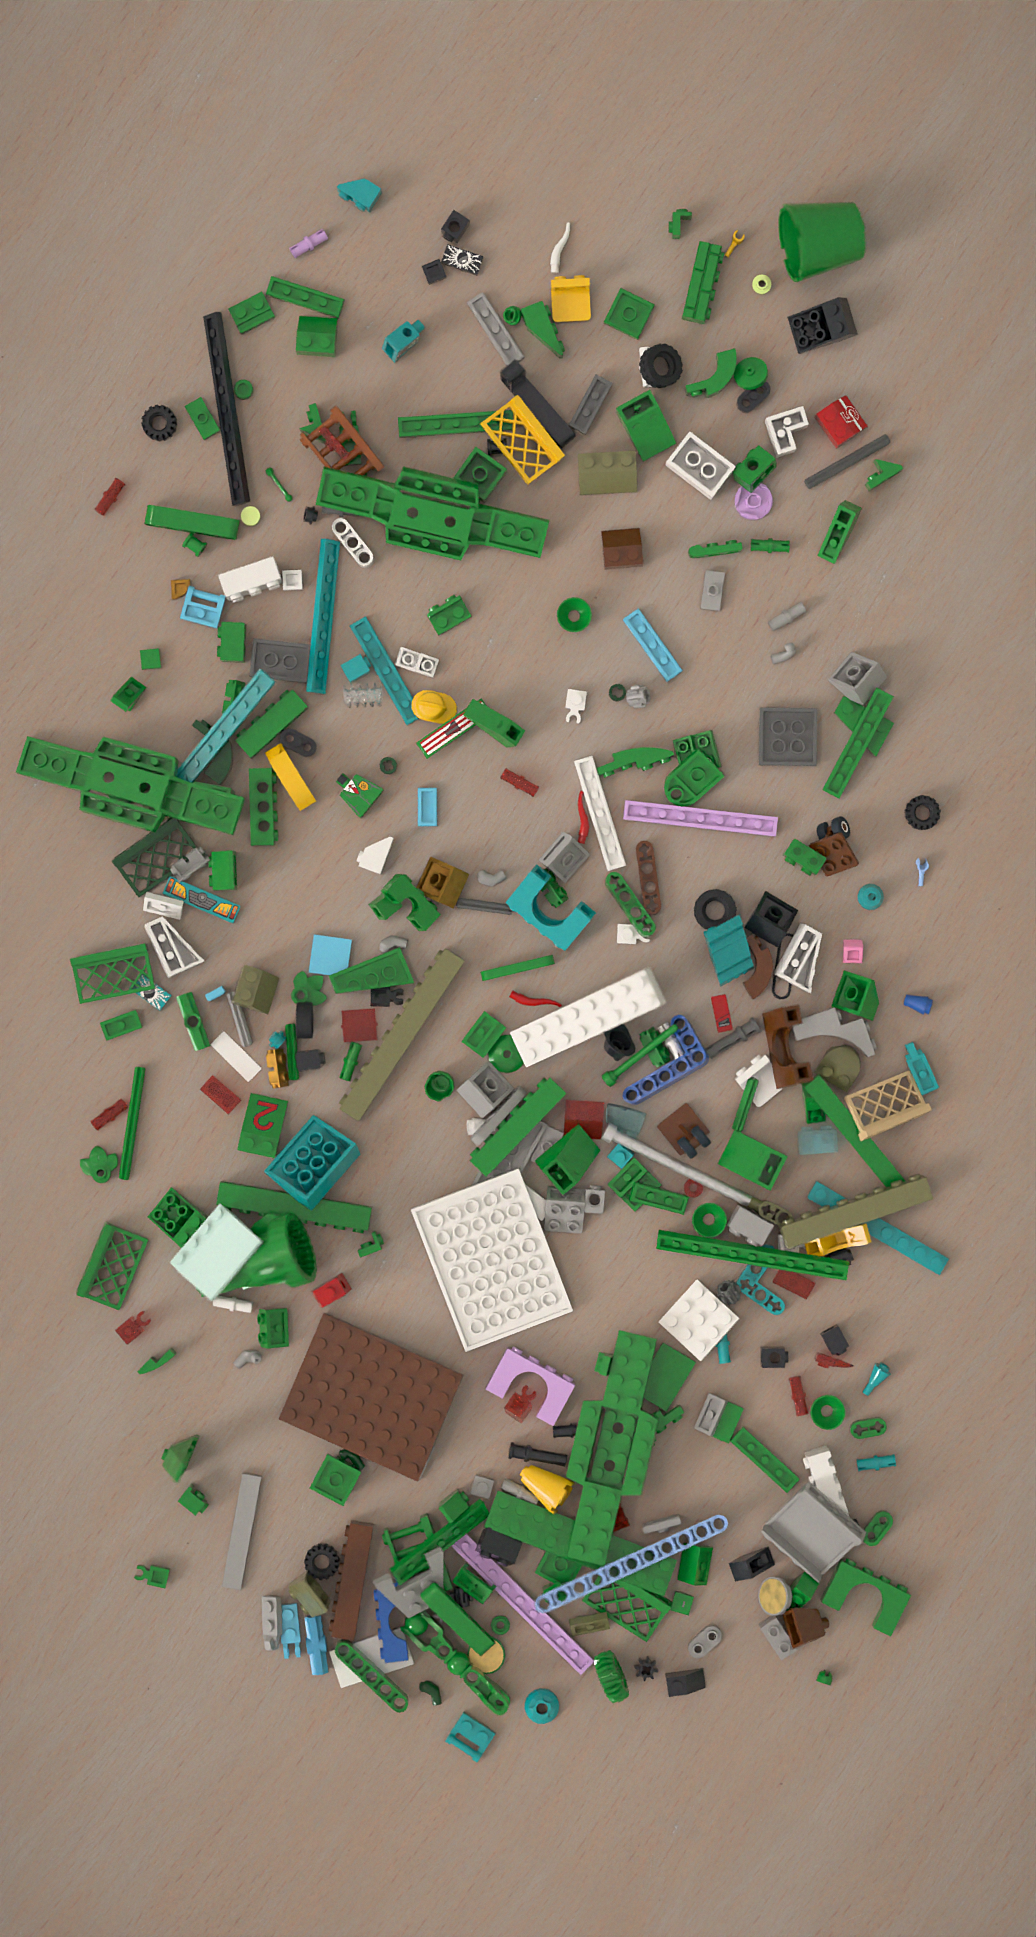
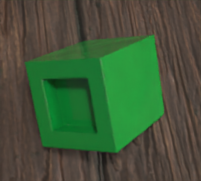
[368,893,402,920]

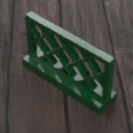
[112,818,197,898]

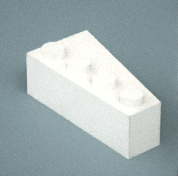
[802,1445,849,1516]

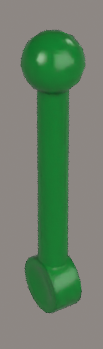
[265,467,293,502]

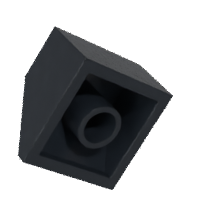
[744,891,798,947]

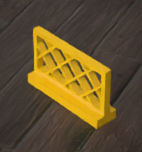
[480,395,565,485]

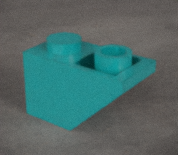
[337,178,382,212]

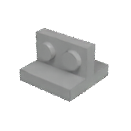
[539,831,590,883]

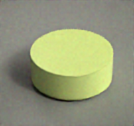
[241,506,261,526]

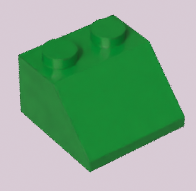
[296,316,338,357]
[208,850,237,891]

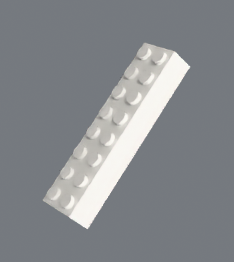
[510,967,666,1067]

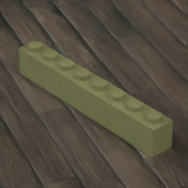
[778,1174,933,1249]

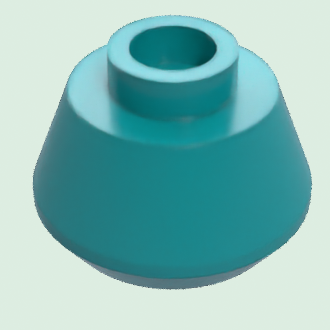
[858,884,884,910]

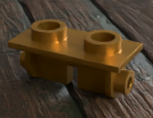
[266,1048,289,1088]

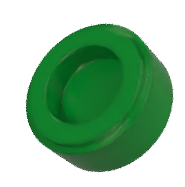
[234,379,253,400]

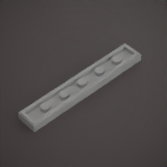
[222,1473,262,1590]

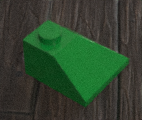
[831,970,879,1021]

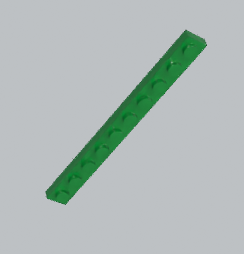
[656,1230,849,1280]

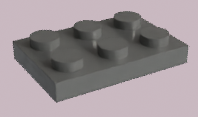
[249,638,311,683]

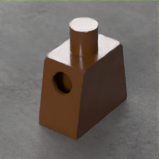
[783,1608,829,1649]

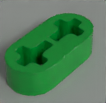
[850,1417,887,1439]

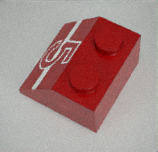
[814,395,868,449]

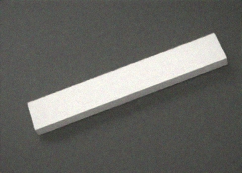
[574,756,626,871]

